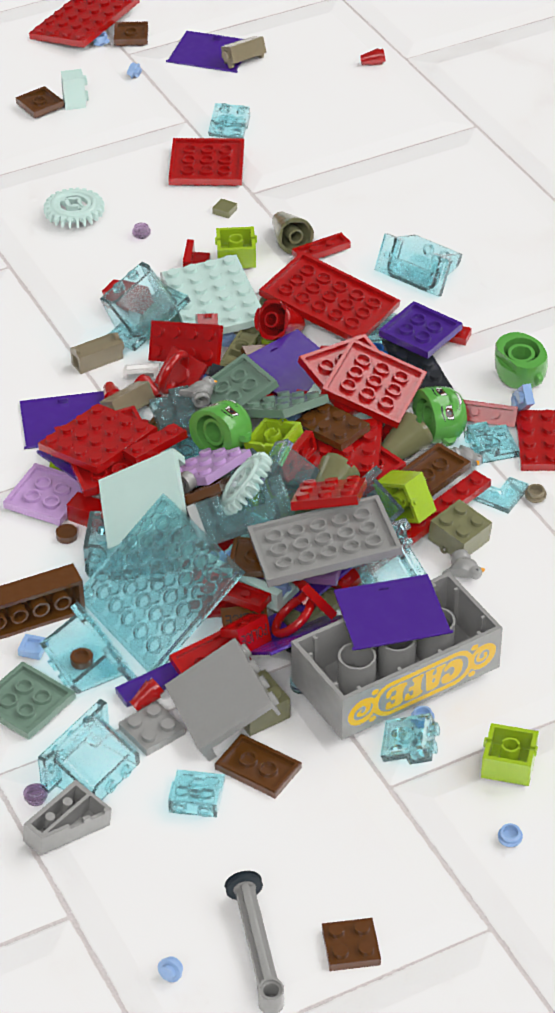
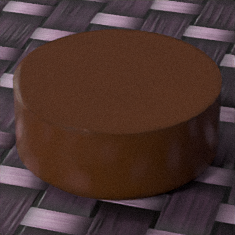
[55,524,78,544]
[70,648,94,670]

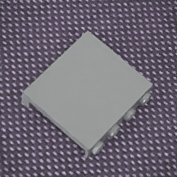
[165,638,281,762]

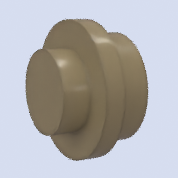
[525,484,547,503]

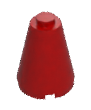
[254,299,305,340]

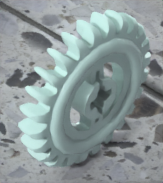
[43,187,105,228]
[218,452,272,516]

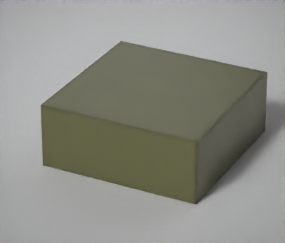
[212,198,238,219]

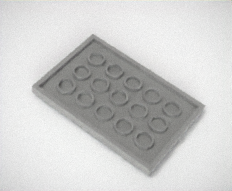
[247,495,403,588]

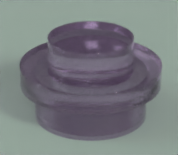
[132,222,151,239]
[23,783,48,806]

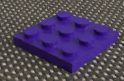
[379,301,463,359]

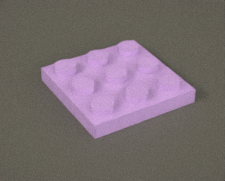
[180,447,252,486]
[3,463,83,526]

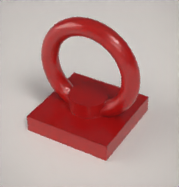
[154,346,209,395]
[271,580,338,638]

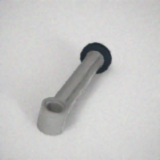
[224,870,284,1013]

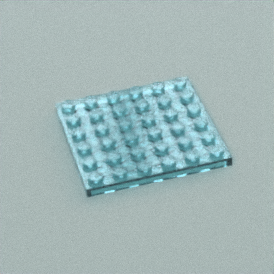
[83,493,245,672]

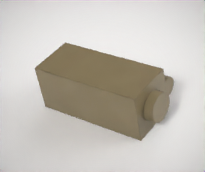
[221,36,267,69]
[70,332,125,374]
[100,381,156,410]

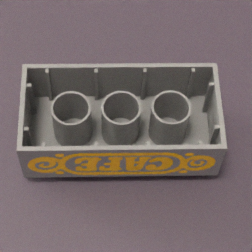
[291,572,503,740]

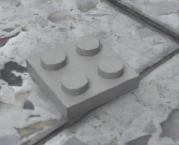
[118,701,185,756]

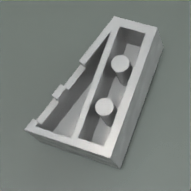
[23,779,112,855]

